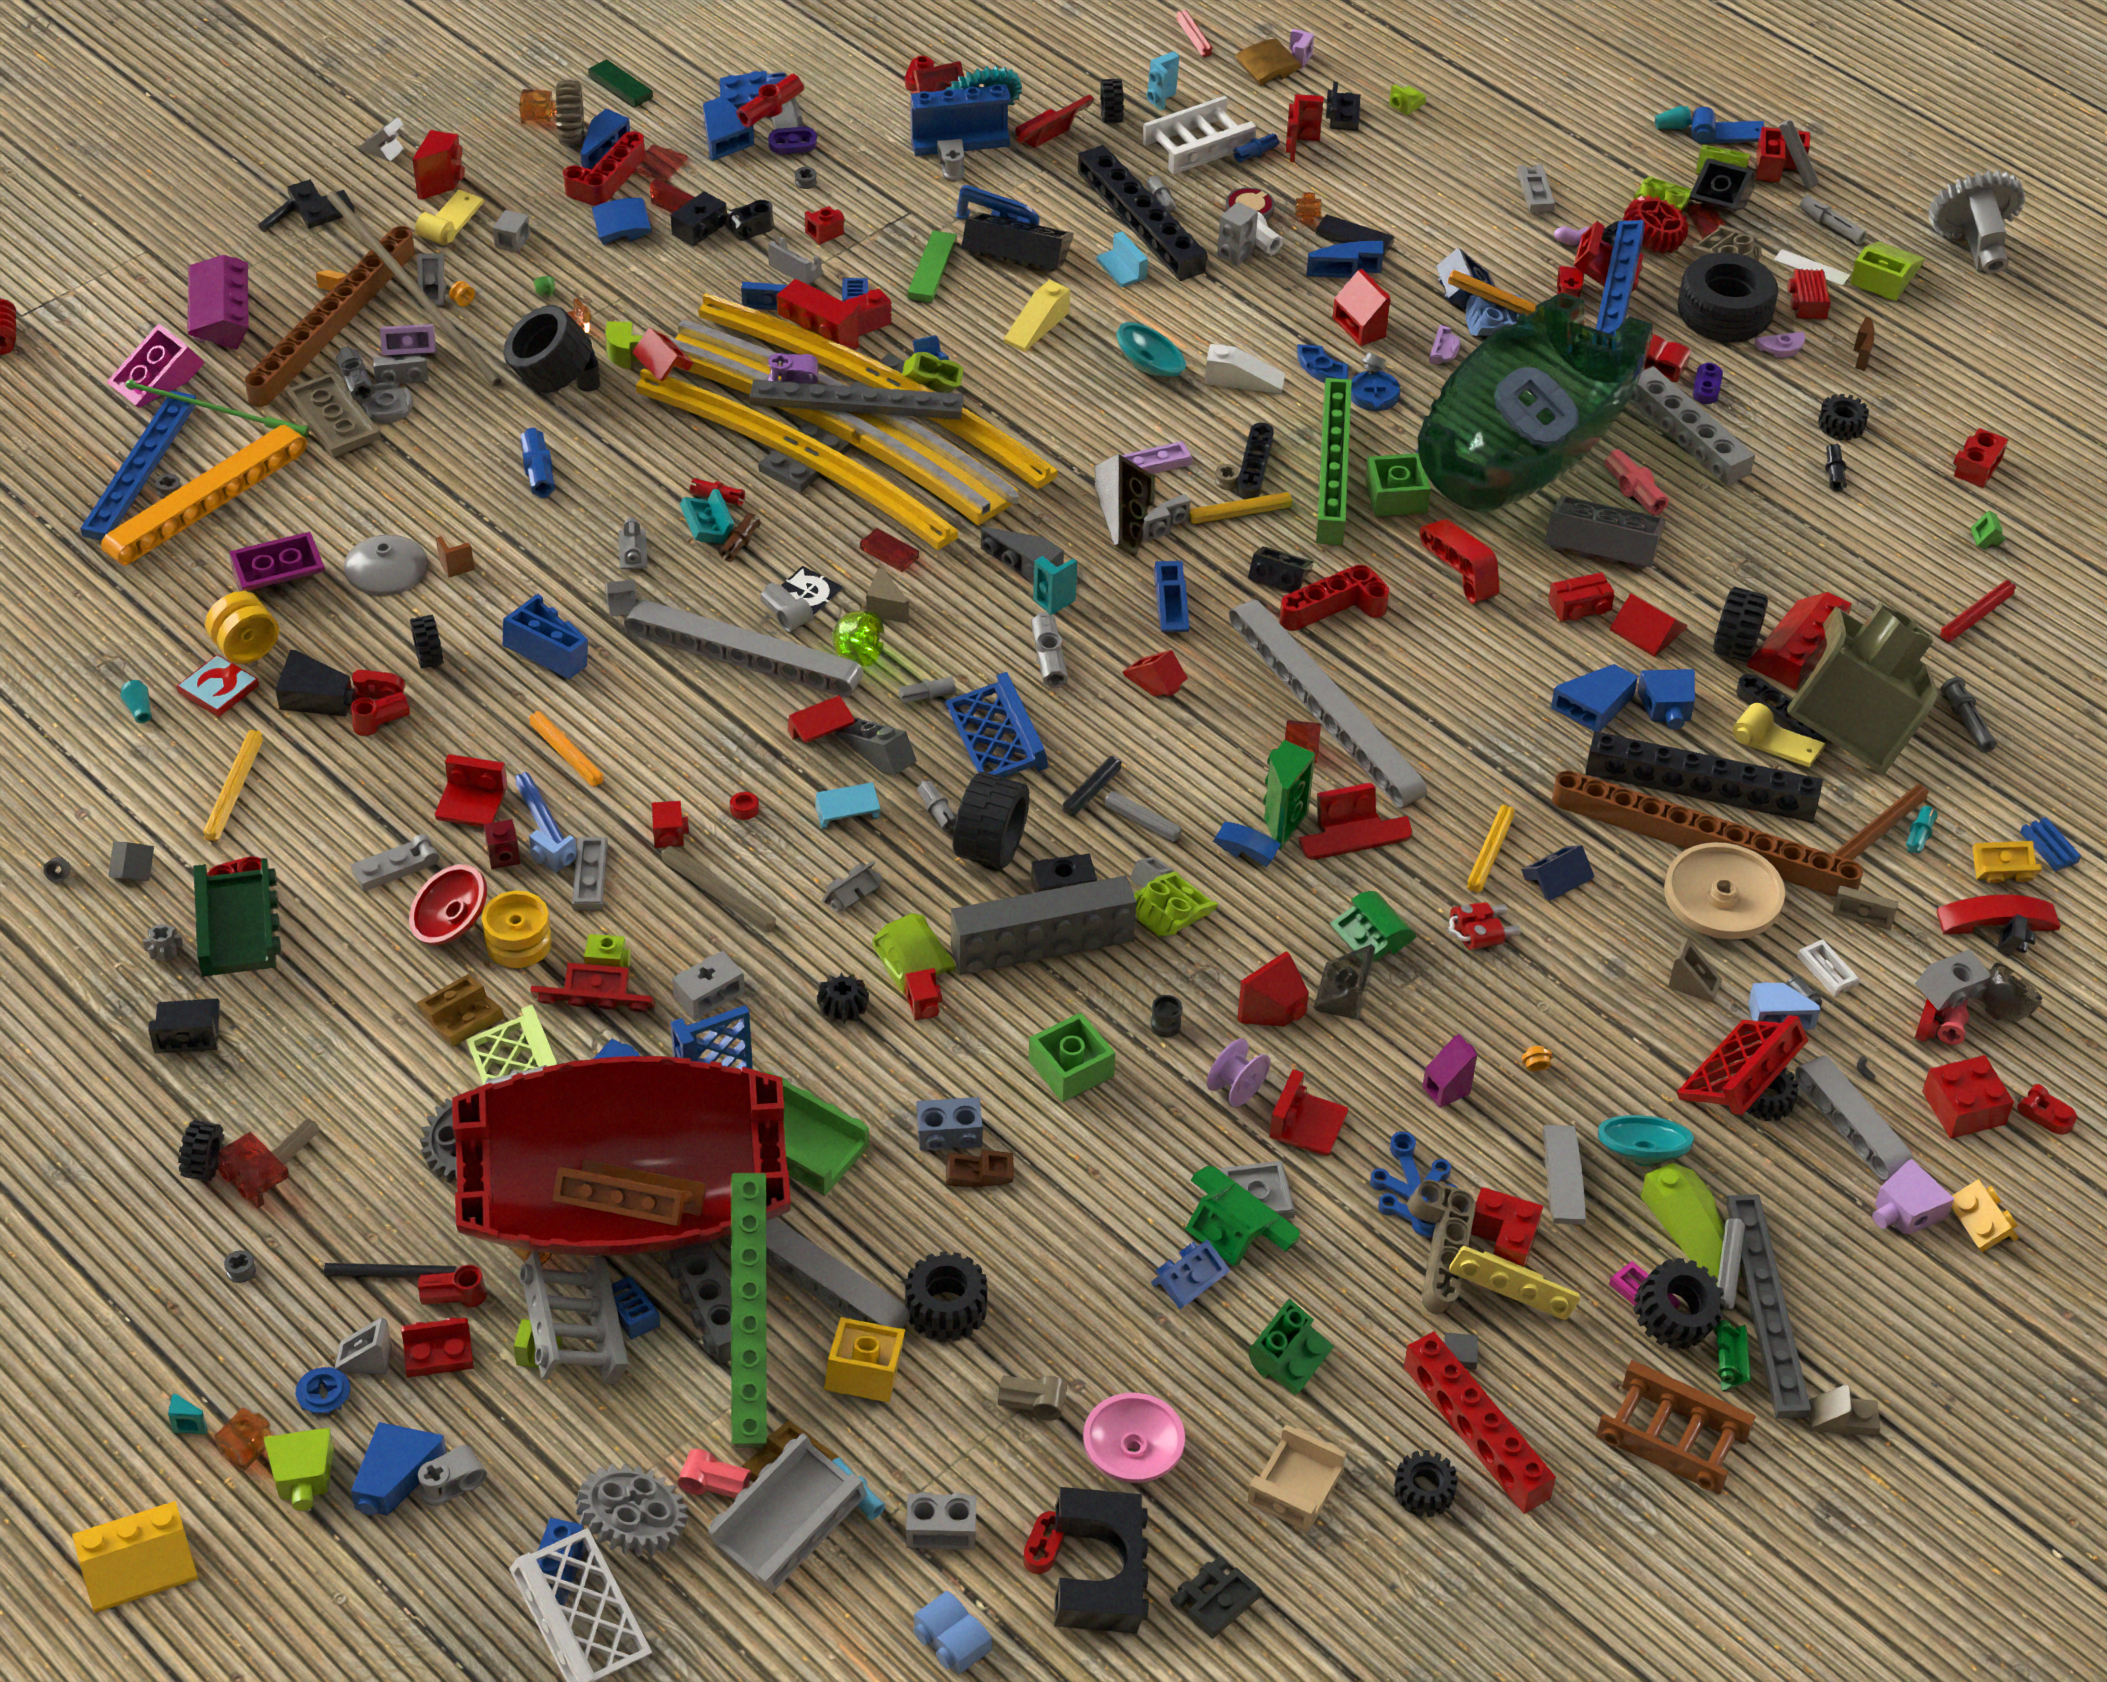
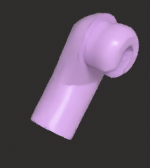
[1554,226,1589,246]

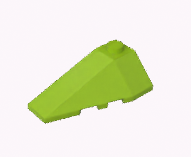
[1640,1163,1741,1285]

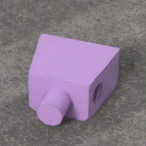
[1872,1159,1954,1235]

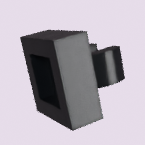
[1998,914,2036,956]

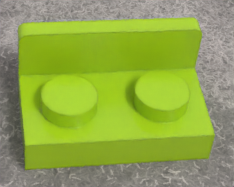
[1696,145,1751,174]

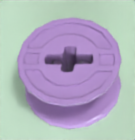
[1207,1038,1271,1107]

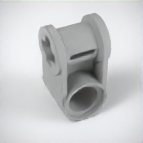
[937,139,965,181]
[418,1445,487,1506]

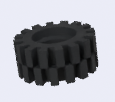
[1100,78,1124,123]
[1818,394,1869,440]
[410,614,444,669]
[1746,1068,1799,1121]
[178,1120,225,1181]
[1394,1450,1458,1517]

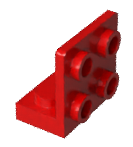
[1286,94,1324,162]
[435,754,508,827]
[1269,1069,1348,1156]

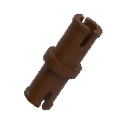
[719,513,761,562]

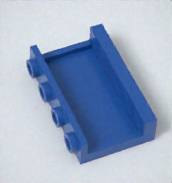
[911,84,1011,156]

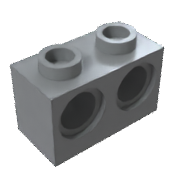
[1217,202,1258,266]
[906,1492,977,1550]

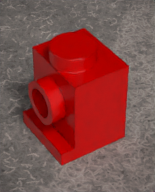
[804,206,845,245]
[905,968,942,1021]

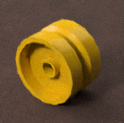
[205,591,279,664]
[481,890,552,968]

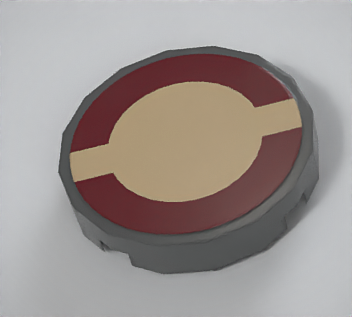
[1225,187,1275,221]

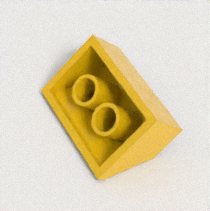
[72,1501,198,1613]

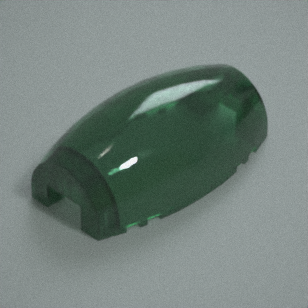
[1418,292,1652,512]

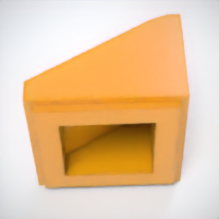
[316,270,347,291]

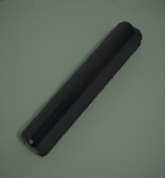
[1062,756,1122,816]

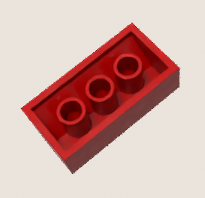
[1746,592,1852,690]

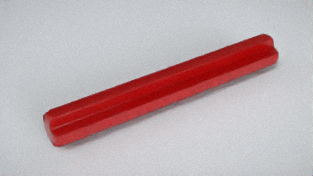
[1940,580,2016,642]

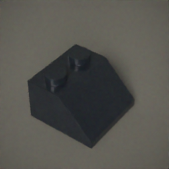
[1689,158,1755,212]

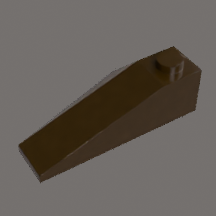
[1095,454,1155,556]

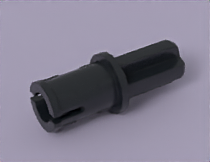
[1825,444,1847,491]

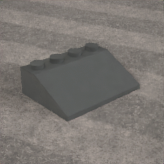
[1545,495,1666,569]

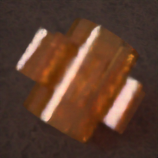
[1295,192,1321,223]

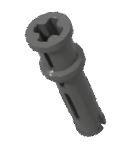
[1940,677,1997,753]

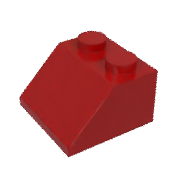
[412,130,465,200]

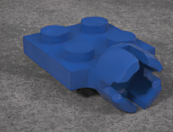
[720,71,787,109]

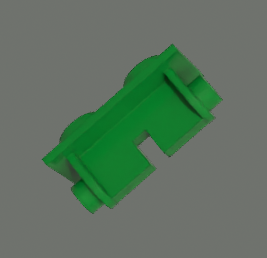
[1714,1320,1751,1392]

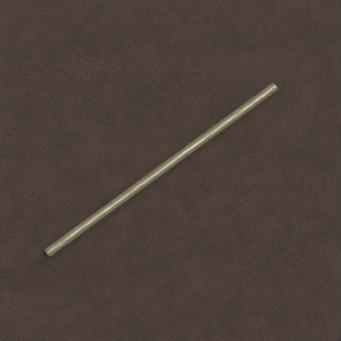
[327,191,501,386]

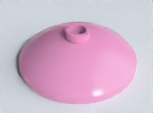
[1083,1393,1185,1483]

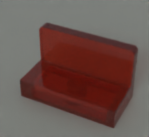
[650,179,695,213]

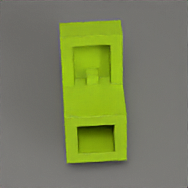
[605,321,644,369]

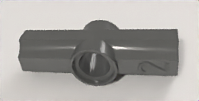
[336,346,375,403]

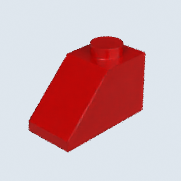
[1122,650,1188,697]

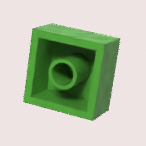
[1365,453,1431,516]
[1028,1012,1116,1102]

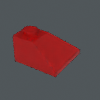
[1237,951,1309,1027]

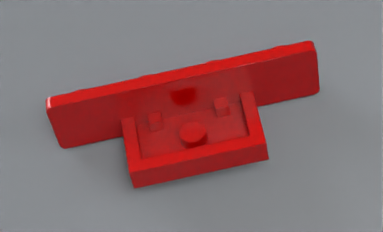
[530,963,656,1012]

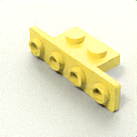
[1449,1246,1580,1320]

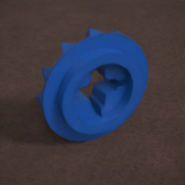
[295,1367,350,1416]

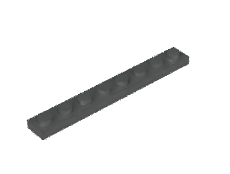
[750,380,963,420]
[1726,1194,1811,1419]

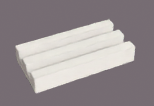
[1797,939,1860,997]

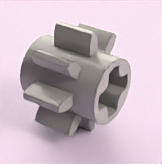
[143,924,183,962]

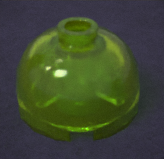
[832,610,884,667]

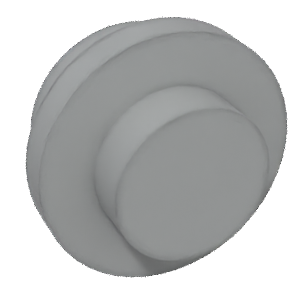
[1361,352,1386,373]

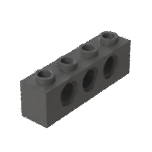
[666,1242,731,1365]

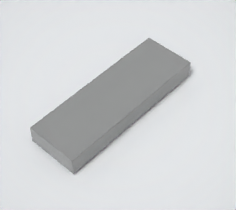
[572,837,608,911]

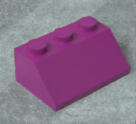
[229,531,325,592]

